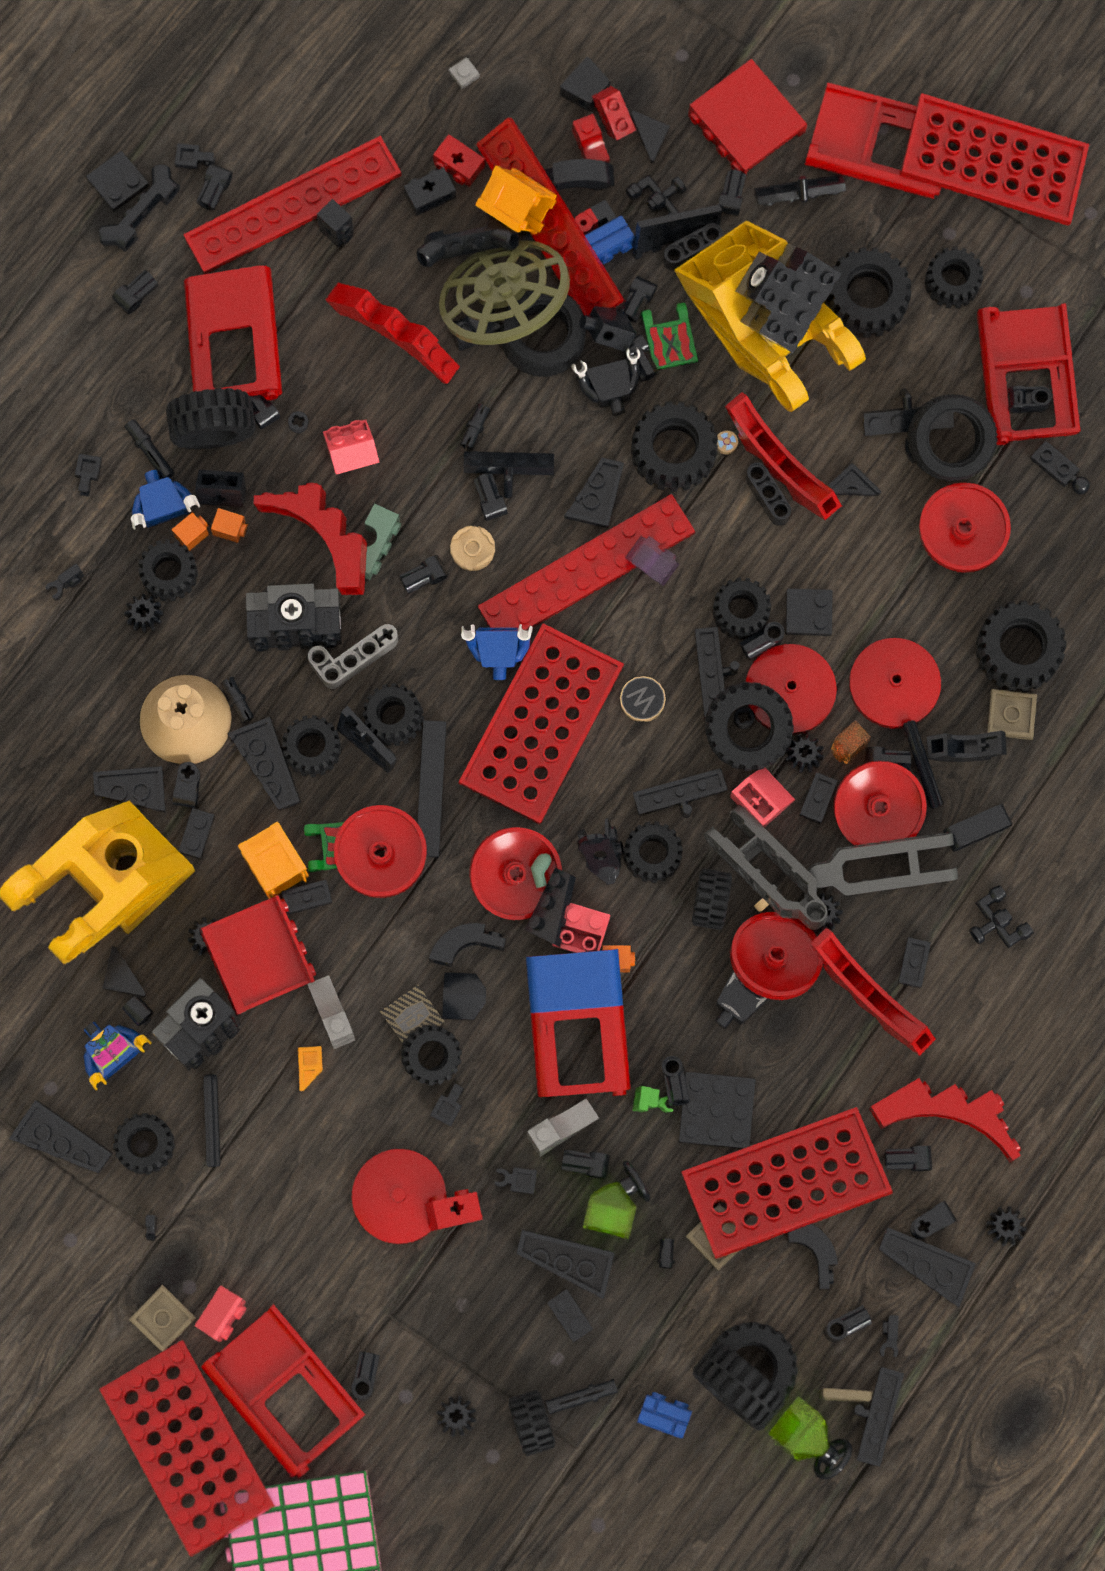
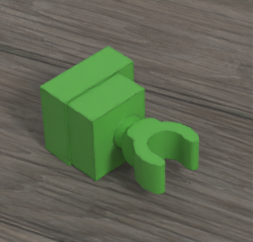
[633,1086,673,1113]

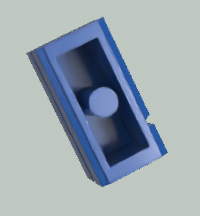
[585,216,635,264]
[637,1392,692,1439]

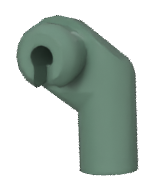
[531,853,552,888]

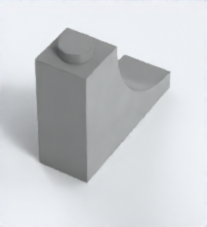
[307,975,355,1049]
[527,1099,599,1157]

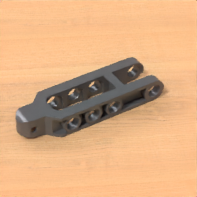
[704,805,827,930]
[807,832,958,896]

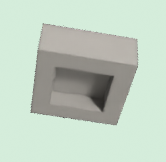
[449,57,480,89]

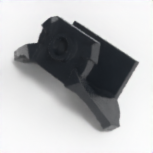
[577,818,624,885]

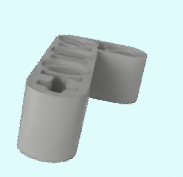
[308,624,398,689]

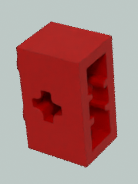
[592,86,636,140]
[433,135,485,187]
[426,1189,483,1231]

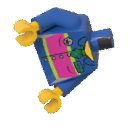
[83,1022,152,1090]

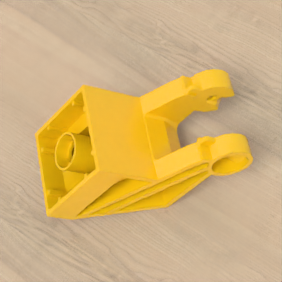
[675,220,866,412]
[0,801,195,964]

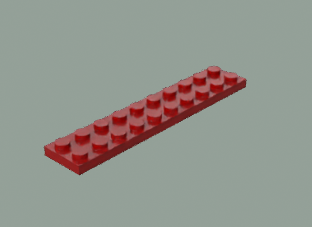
[476,118,625,316]
[183,136,402,274]
[478,494,695,631]

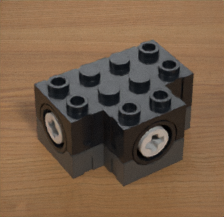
[736,243,841,353]
[246,584,342,652]
[152,978,241,1071]

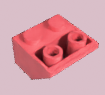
[323,420,379,474]
[730,768,795,828]
[552,903,610,953]
[195,1285,247,1343]

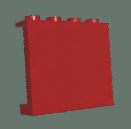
[688,59,807,177]
[199,895,316,1015]

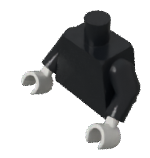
[571,347,640,416]

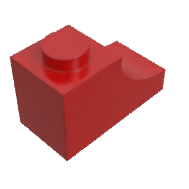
[572,114,610,163]

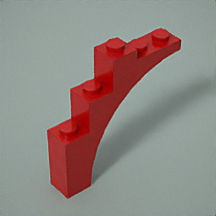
[326,283,460,384]
[725,392,842,520]
[253,483,367,595]
[810,928,936,1056]
[869,1078,1021,1162]

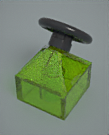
[583,1160,650,1239]
[768,1396,852,1480]

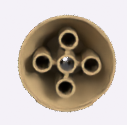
[140,675,232,764]

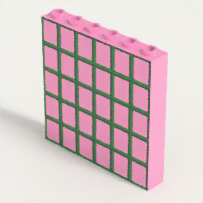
[220,1470,381,1571]

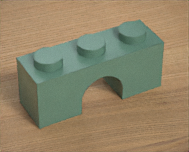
[365,504,401,580]

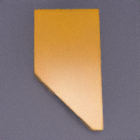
[298,1046,323,1091]

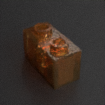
[831,720,871,765]

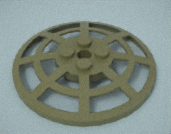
[439,240,570,345]

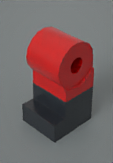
[575,199,617,235]

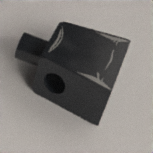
[715,971,769,1029]

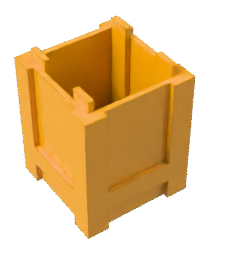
[475,166,557,234]
[238,821,309,899]

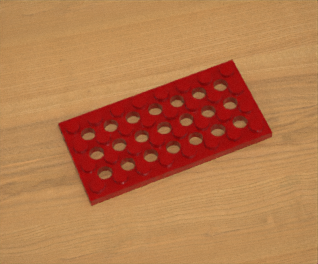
[900,93,1089,226]
[459,624,624,825]
[681,1107,892,1259]
[99,1340,275,1557]

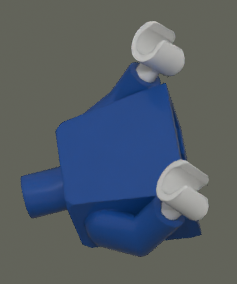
[131,470,200,529]
[461,624,533,680]

